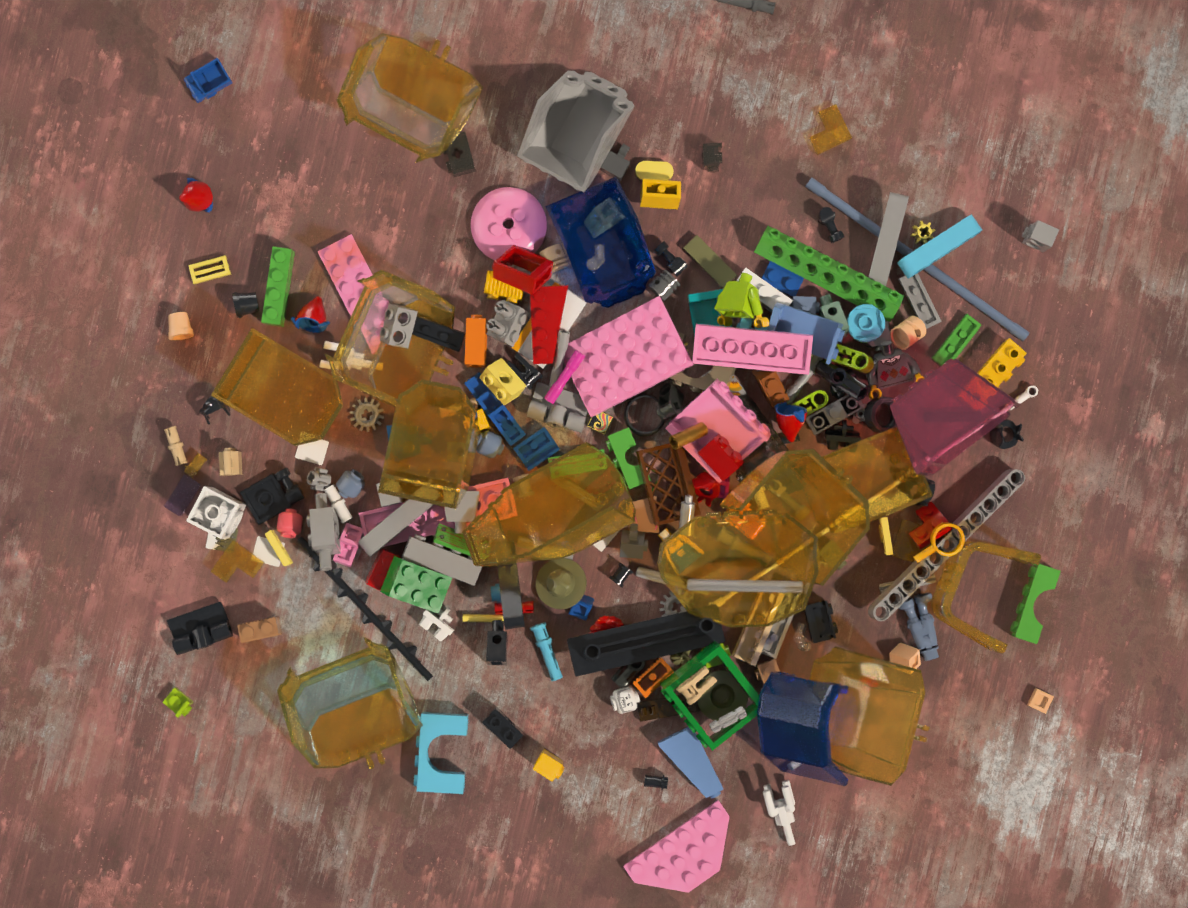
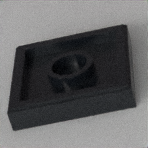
[240,473,293,525]

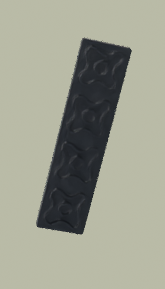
[567,605,725,677]

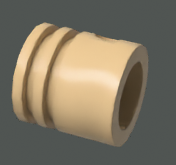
[539,244,569,273]

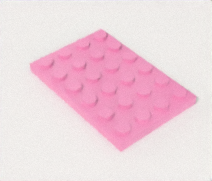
[564,296,694,417]

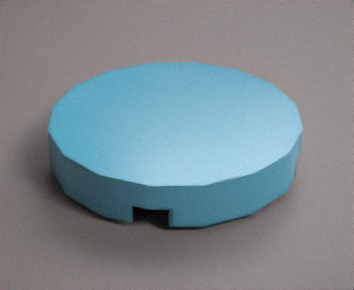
[847,304,885,343]

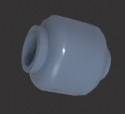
[474,430,504,458]
[336,469,365,498]

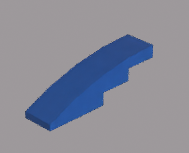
[464,372,526,446]

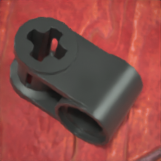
[657,383,684,421]

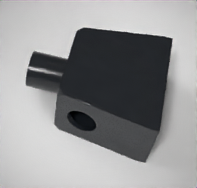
[486,620,508,666]

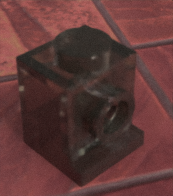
[702,143,722,173]

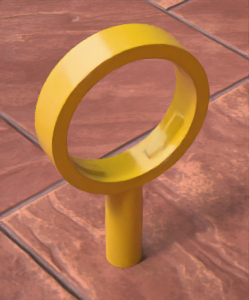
[913,522,965,563]

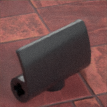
[167,602,233,655]

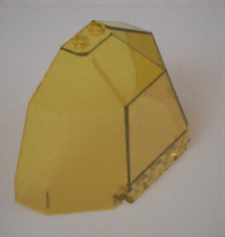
[657,509,820,627]

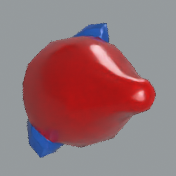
[179,178,213,213]
[291,296,330,333]
[775,402,807,442]

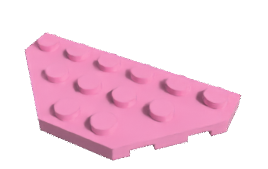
[623,800,730,893]

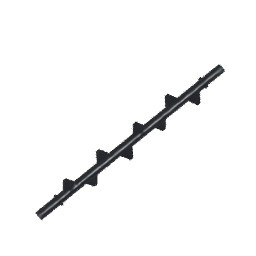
[297,537,433,681]

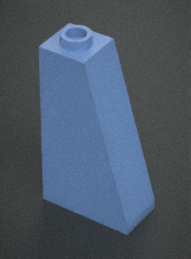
[658,727,724,799]

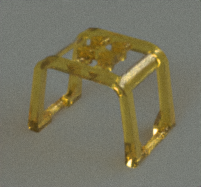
[931,541,1041,653]

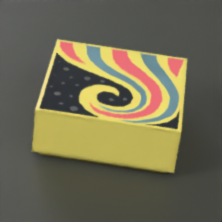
[588,412,613,435]

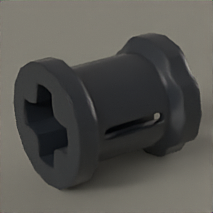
[609,563,633,588]

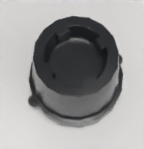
[232,292,259,318]

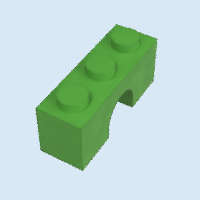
[605,427,651,490]

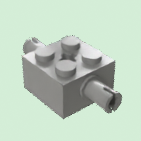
[307,493,341,571]

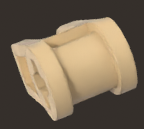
[676,666,717,705]

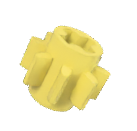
[911,221,936,245]

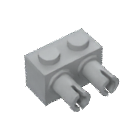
[486,300,529,347]

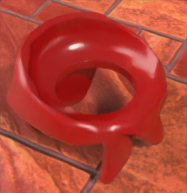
[692,472,721,507]

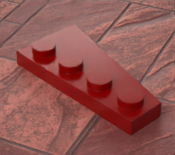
[530,285,569,364]

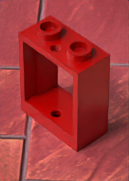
[492,245,553,295]

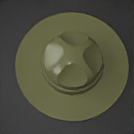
[536,558,587,609]
[697,670,748,721]

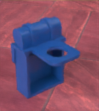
[184,58,233,103]

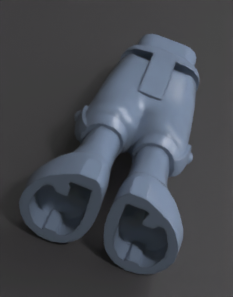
[899,593,939,661]

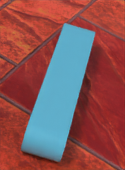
[897,214,982,279]

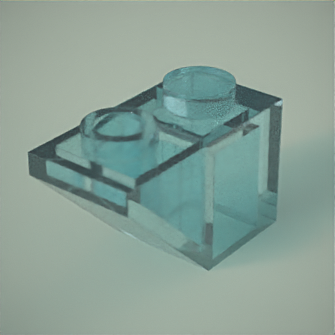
[584,197,625,238]

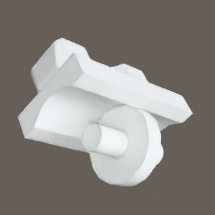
[419,608,454,641]

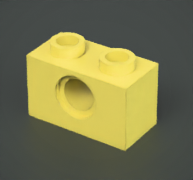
[479,358,526,406]

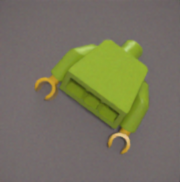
[714,273,769,328]

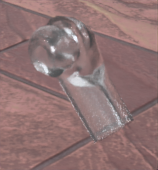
[586,244,605,270]
[793,623,811,651]

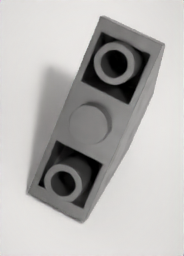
[806,395,865,435]

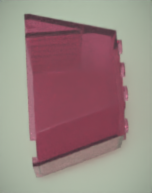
[890,358,1021,476]

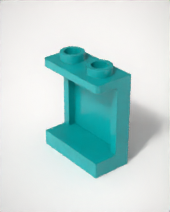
[687,289,732,339]

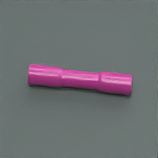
[544,350,585,404]

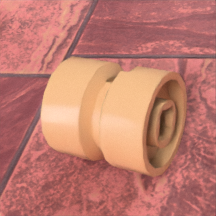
[890,316,926,350]

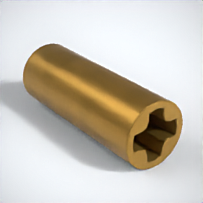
[669,422,708,450]

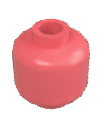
[277,509,303,538]

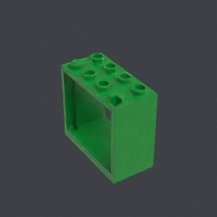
[660,640,768,751]

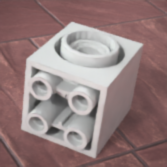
[186,486,247,539]

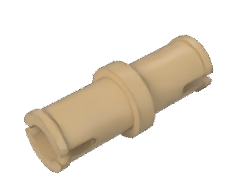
[164,426,188,466]

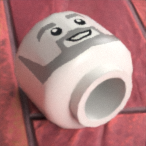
[610,686,640,714]

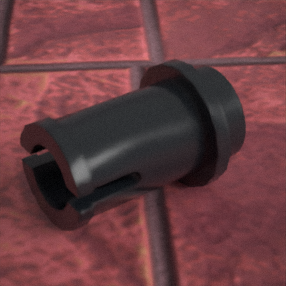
[644,774,668,790]

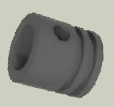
[648,269,680,301]

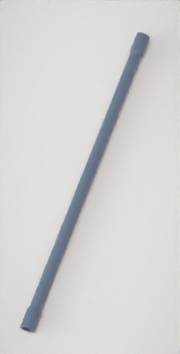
[805,178,1030,342]

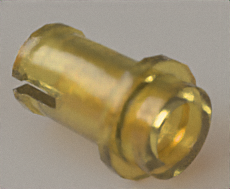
[184,453,207,478]

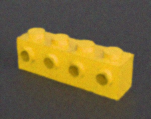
[956,338,1027,412]

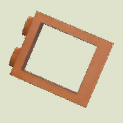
[465,315,488,368]

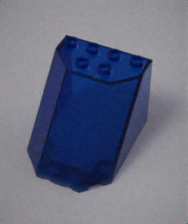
[545,177,656,308]

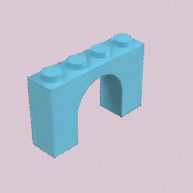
[414,712,469,794]

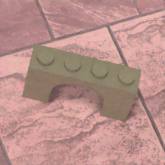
[664,332,736,394]

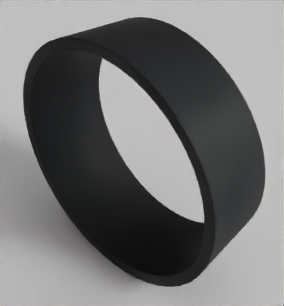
[624,394,665,436]

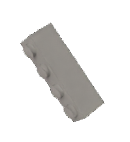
[401,534,483,586]

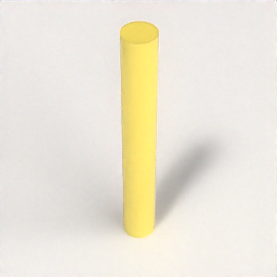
[463,614,504,622]

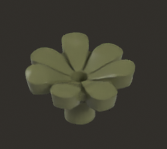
[670,650,692,666]

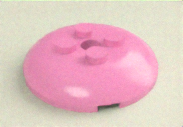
[471,187,547,260]

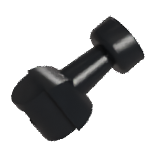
[818,207,845,244]
[653,241,688,277]
[274,467,305,506]

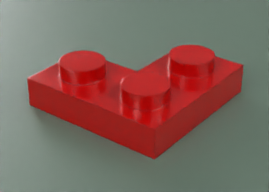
[909,501,953,550]

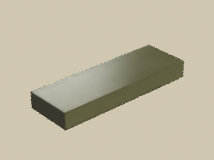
[683,235,737,289]

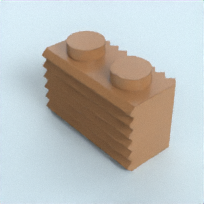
[237,616,282,643]

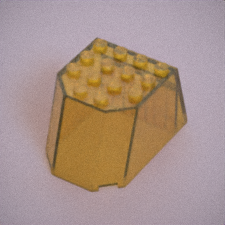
[211,328,343,446]
[378,379,480,509]

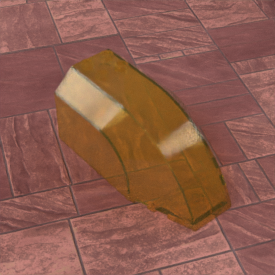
[462,442,636,566]

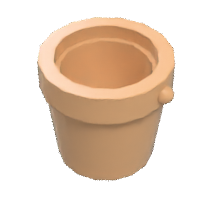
[168,312,194,340]

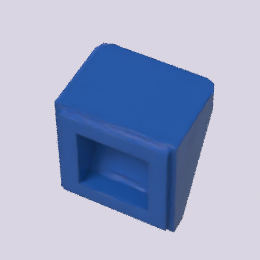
[569,595,594,621]

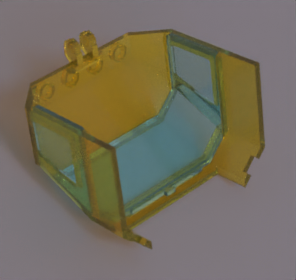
[277,638,423,769]

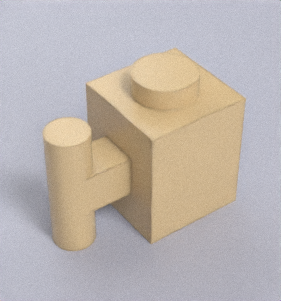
[219,448,243,476]

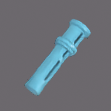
[530,622,563,681]

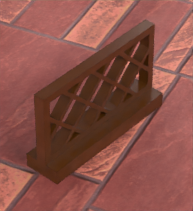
[636,443,701,526]

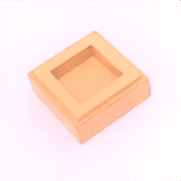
[1027,688,1054,714]

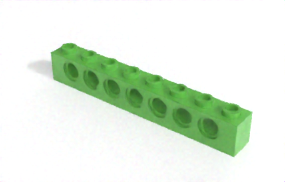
[754,226,904,322]

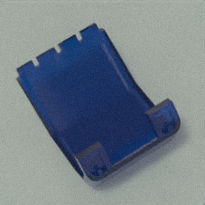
[757,671,848,786]

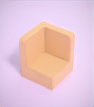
[889,643,921,675]

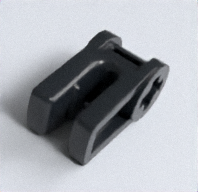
[506,352,543,390]

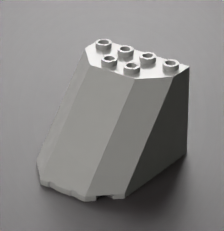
[517,70,634,192]

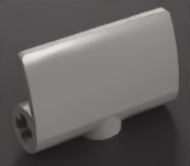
[526,382,588,433]

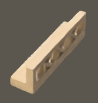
[732,592,785,666]

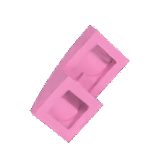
[333,523,363,567]

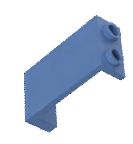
[767,302,845,364]

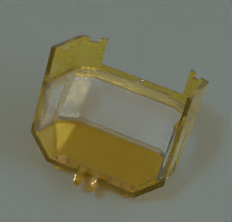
[337,33,483,163]
[325,270,455,413]

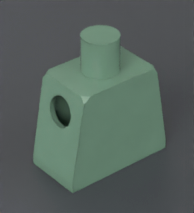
[819,294,849,338]

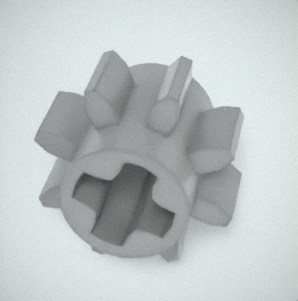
[307,467,331,492]

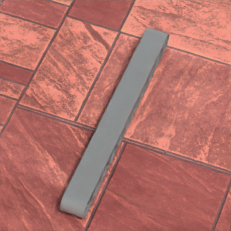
[868,469,1025,621]

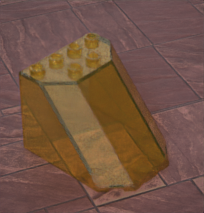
[802,424,933,535]

